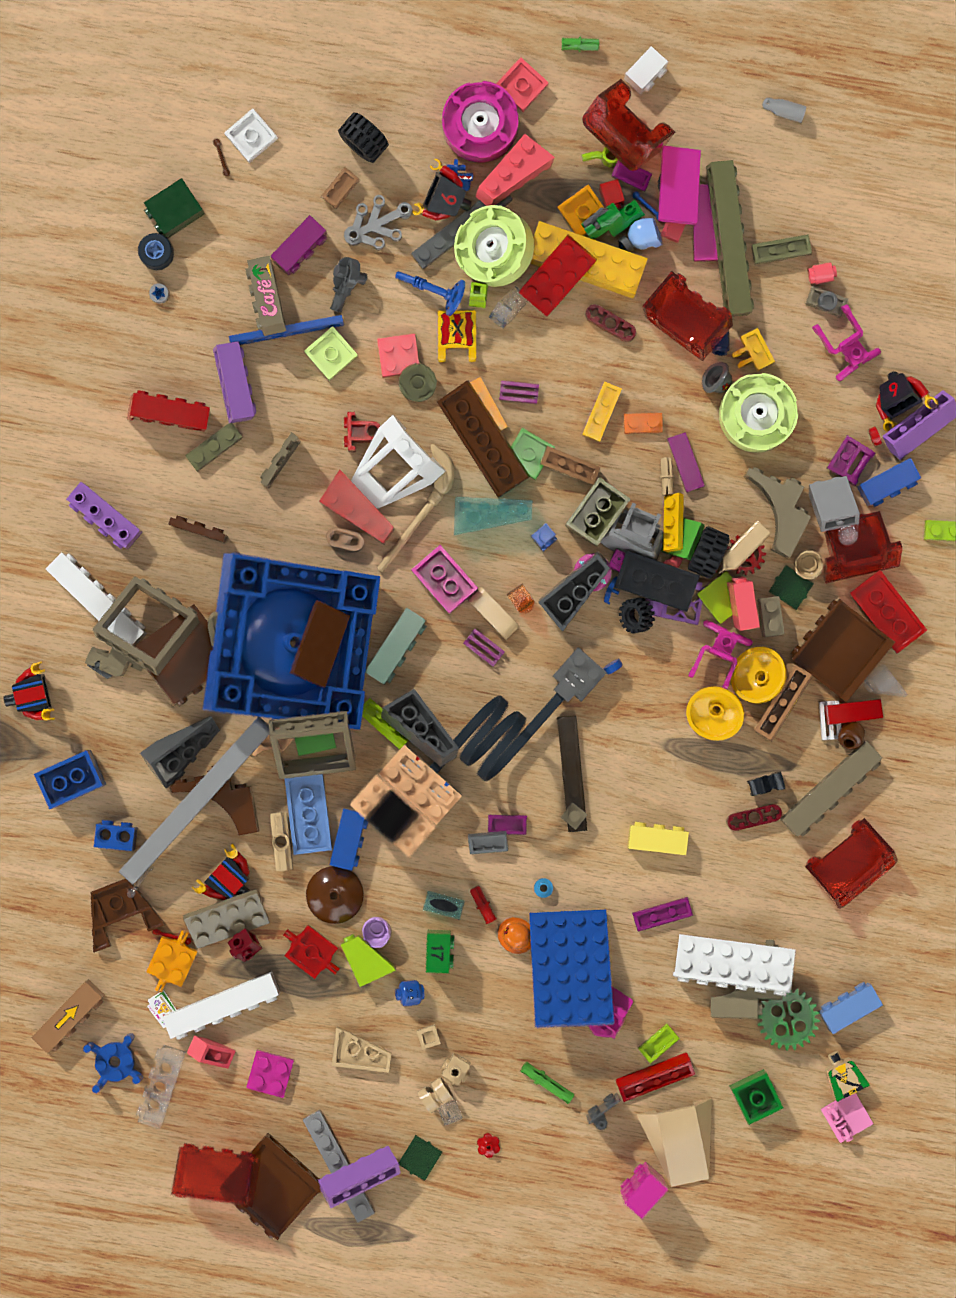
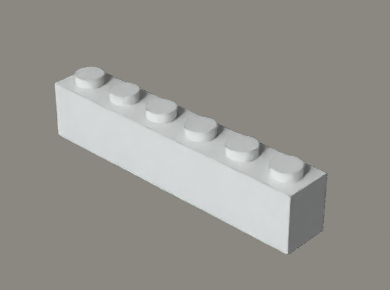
[46,552,147,646]
[162,971,280,1040]

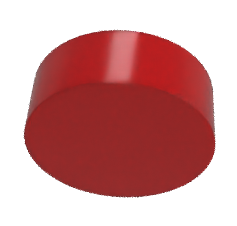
[868,426,882,446]

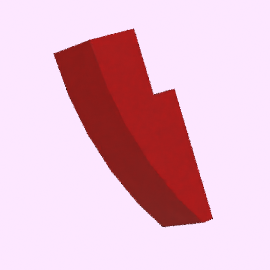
[825,699,883,725]

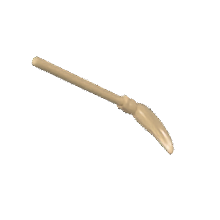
[377,444,455,573]

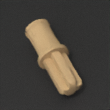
[660,457,675,496]

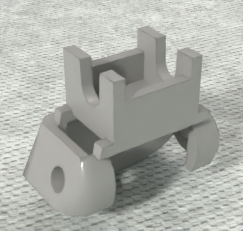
[600,503,663,561]

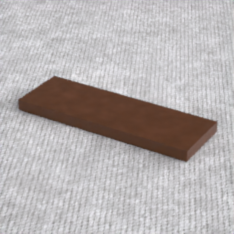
[437,380,530,498]

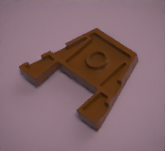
[91,878,165,953]

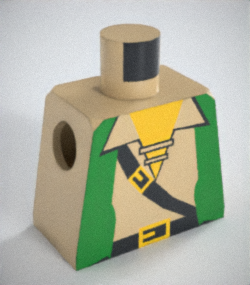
[825,1051,870,1102]

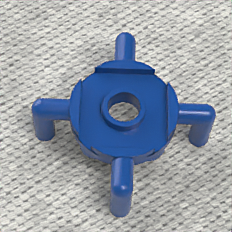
[83,1033,143,1093]

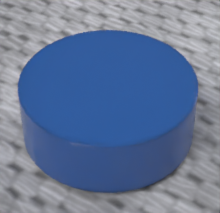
[603,658,623,675]

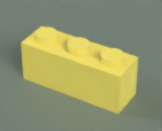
[627,822,689,855]

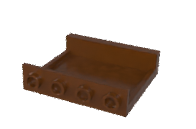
[791,599,895,703]
[135,604,213,707]
[220,1133,321,1241]

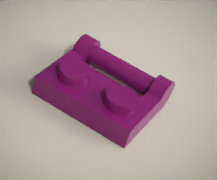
[826,435,876,486]

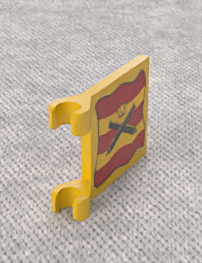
[438,310,476,362]

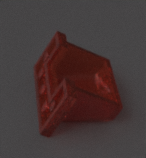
[823,511,903,584]

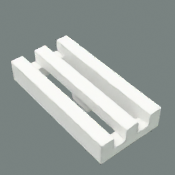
[819,701,841,740]

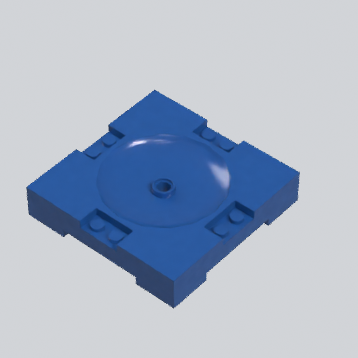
[203,553,381,730]

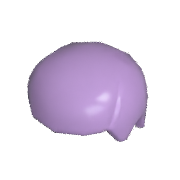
[362,917,391,948]

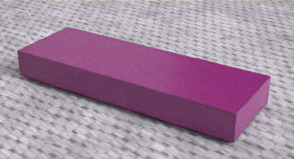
[667,432,705,493]
[632,897,693,932]

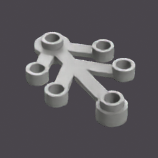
[344,195,412,250]

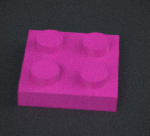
[246,1049,294,1098]

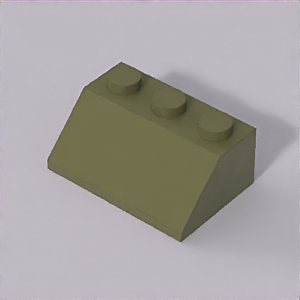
[565,477,631,546]

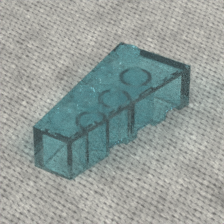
[454,496,533,535]

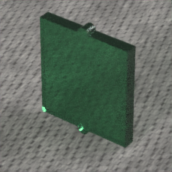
[768,565,814,610]
[398,1135,443,1181]

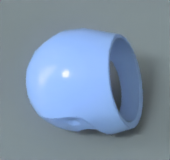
[628,218,662,250]

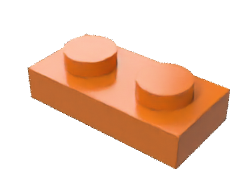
[623,413,663,434]

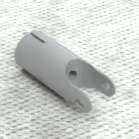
[762,98,807,123]

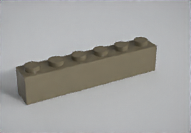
[780,741,883,837]

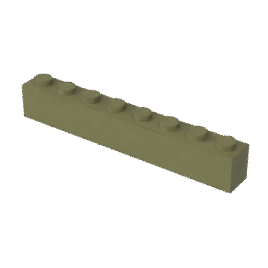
[706,160,754,318]

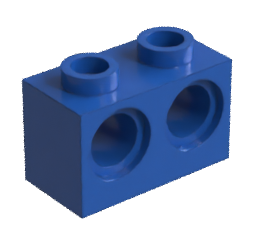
[94,820,138,851]

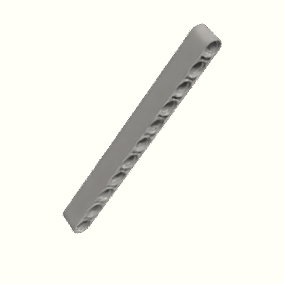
[119,717,269,885]

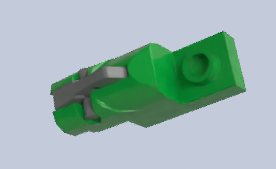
[581,200,645,239]

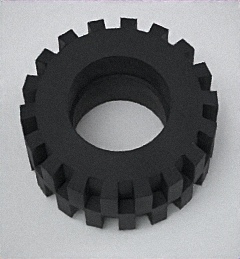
[338,112,389,163]
[688,526,729,579]

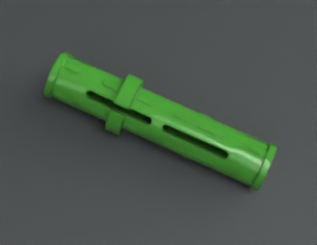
[520,1061,575,1104]

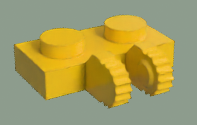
[732,328,775,371]

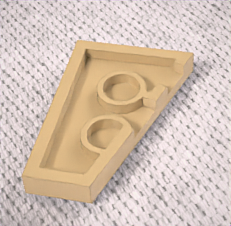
[332,1027,392,1073]

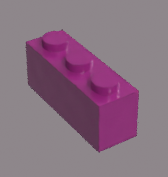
[270,215,328,276]

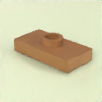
[321,167,360,209]

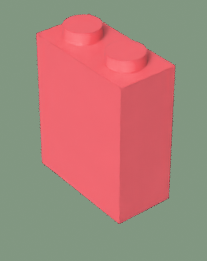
[727,576,760,631]

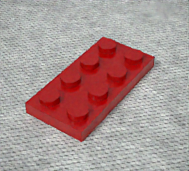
[518,234,597,317]
[849,570,927,654]

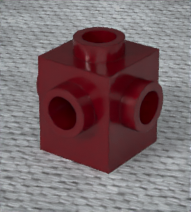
[227,928,262,962]

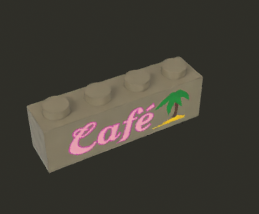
[245,256,287,336]

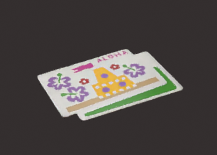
[147,990,176,1028]

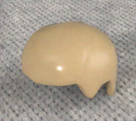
[794,550,824,580]

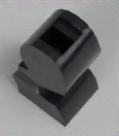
[747,771,786,796]

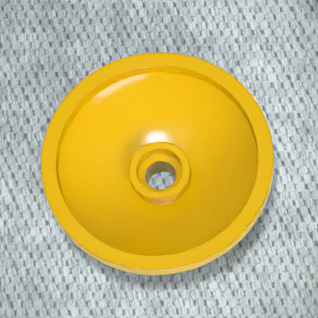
[731,647,787,704]
[686,687,744,741]

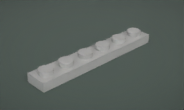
[303,1110,375,1223]

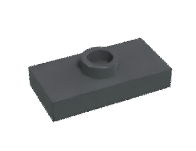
[468,831,509,854]

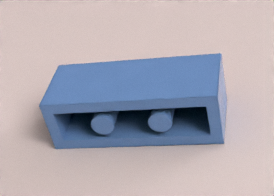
[819,982,883,1034]

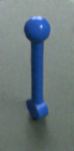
[632,192,659,220]

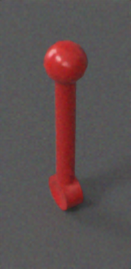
[152,929,192,945]

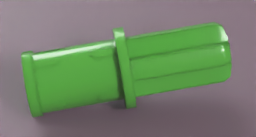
[562,36,600,52]

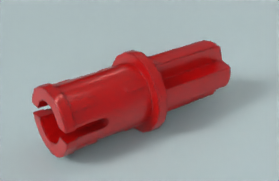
[470,886,497,924]

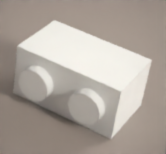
[624,46,668,95]

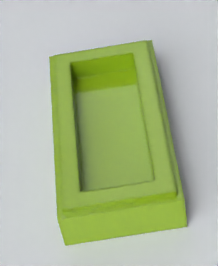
[638,1023,680,1064]

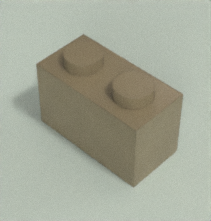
[757,596,784,638]

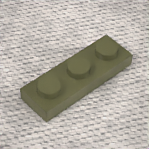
[751,234,812,265]
[185,423,243,472]

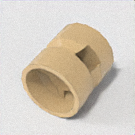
[418,1077,454,1113]

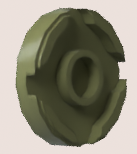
[399,363,437,402]

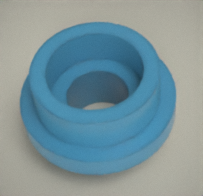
[534,878,553,898]

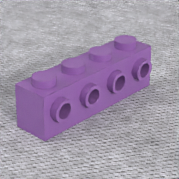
[213,341,256,424]
[883,390,956,460]
[66,482,142,549]
[318,1146,401,1209]

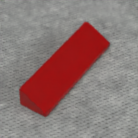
[616,1053,696,1102]

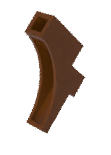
[171,766,259,836]

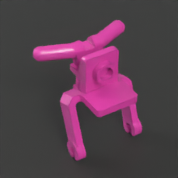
[812,304,881,381]
[688,620,753,689]

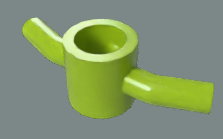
[581,144,641,168]

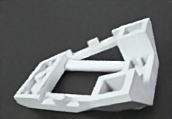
[351,415,446,509]

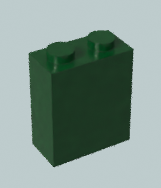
[144,178,205,238]

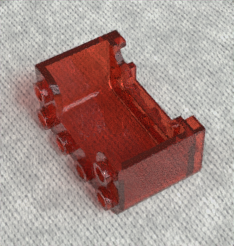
[582,79,676,171]
[642,271,733,361]
[171,1143,260,1207]

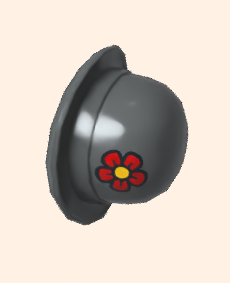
[702,362,732,393]

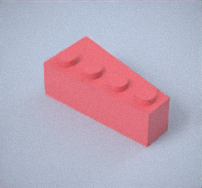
[475,134,555,206]

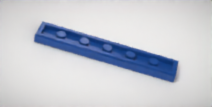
[229,315,344,345]

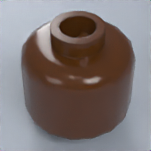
[838,722,865,750]

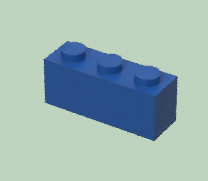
[857,458,921,507]
[330,808,369,871]

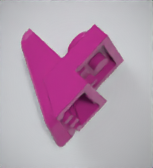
[588,987,633,1039]

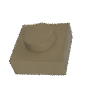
[560,802,587,830]

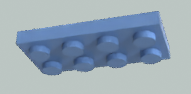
[284,774,332,855]

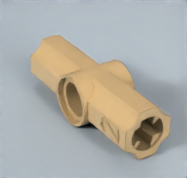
[270,812,293,871]

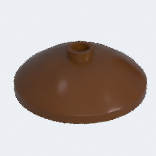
[306,866,364,924]

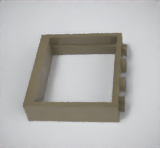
[92,577,199,676]
[269,711,356,779]

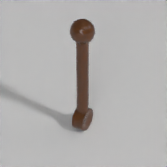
[213,138,230,177]

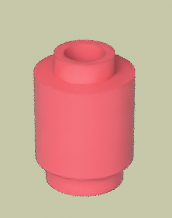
[808,262,837,285]

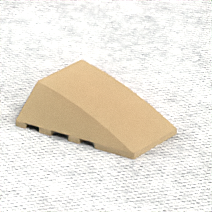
[636,1098,712,1187]

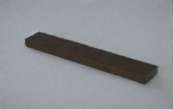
[557,716,588,832]

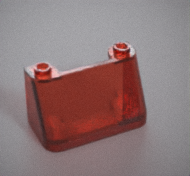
[805,818,898,909]

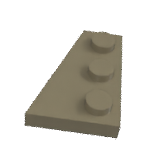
[260,432,301,489]

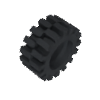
[619,597,655,634]

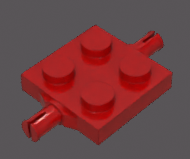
[283,925,340,979]

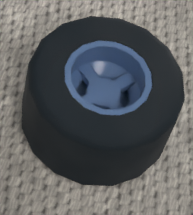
[138,233,174,270]

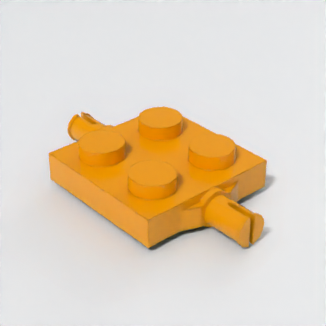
[146,930,197,993]

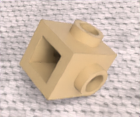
[441,1053,471,1086]

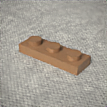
[540,446,600,485]

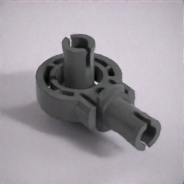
[330,257,367,313]

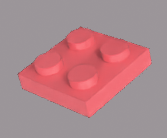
[496,57,549,112]
[377,334,419,377]

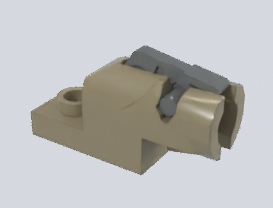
[85,647,145,679]

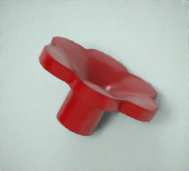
[477,1133,500,1158]

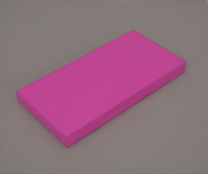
[658,145,701,225]
[693,184,718,262]

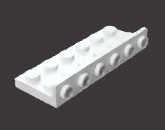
[673,934,796,996]

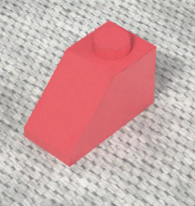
[187,1035,236,1069]

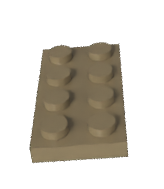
[183,889,270,949]

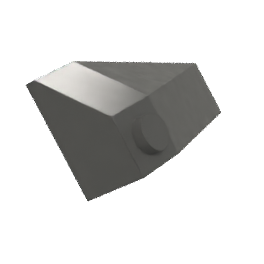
[140,716,220,789]

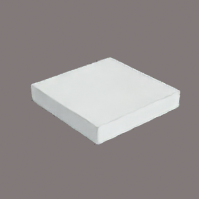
[224,109,278,163]

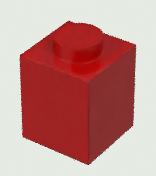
[599,179,625,210]

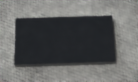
[614,551,700,612]

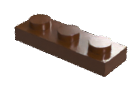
[168,516,228,543]

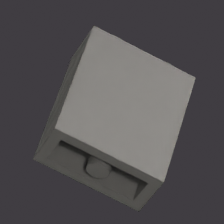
[809,476,860,532]

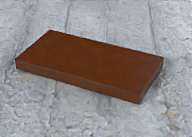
[290,601,350,688]

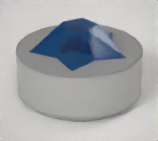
[149,283,169,304]

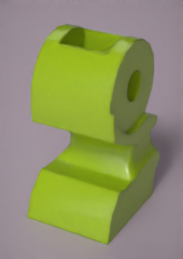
[469,282,488,308]

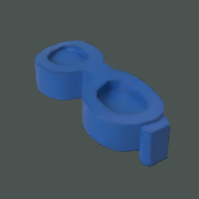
[604,576,620,605]

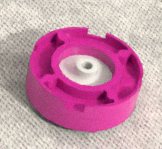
[442,81,519,163]

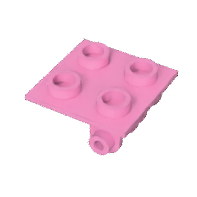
[821,1093,873,1143]

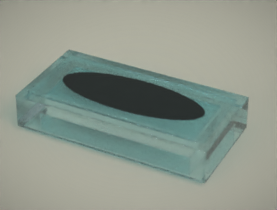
[423,891,465,920]

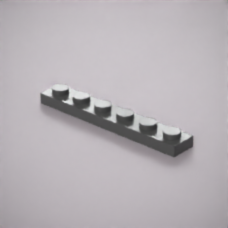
[411,195,513,269]

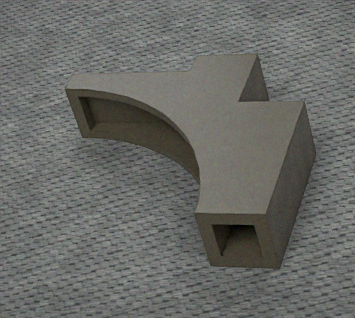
[744,467,811,559]
[711,940,783,1019]

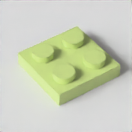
[304,326,358,381]

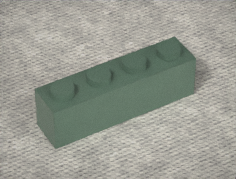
[365,608,427,685]

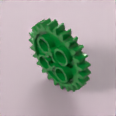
[757,988,820,1051]

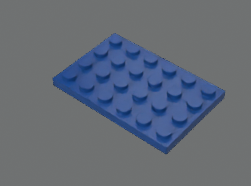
[529,909,614,1028]

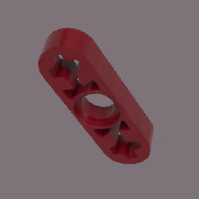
[586,304,636,342]
[726,804,782,831]

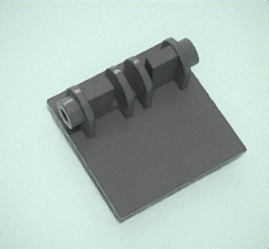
[586,1093,621,1130]

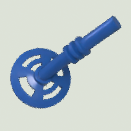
[395,271,465,316]

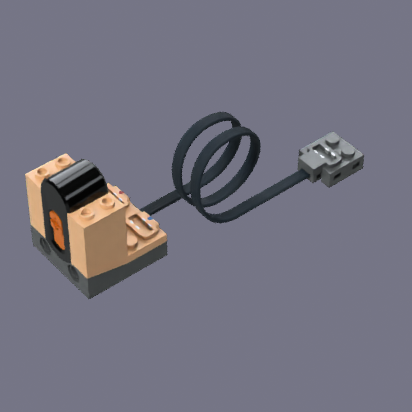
[350,647,607,857]

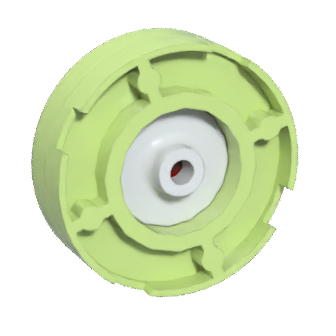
[454,205,534,287]
[719,373,798,453]

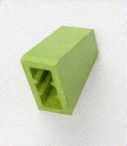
[341,934,396,987]

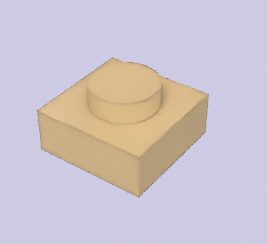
[417,1024,441,1050]

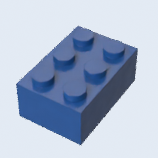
[34,750,106,809]

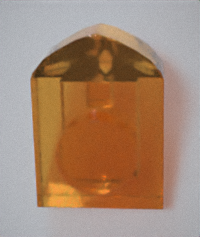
[507,583,535,614]

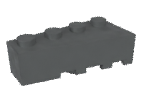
[538,551,611,632]
[381,689,459,767]

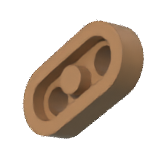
[326,527,364,552]

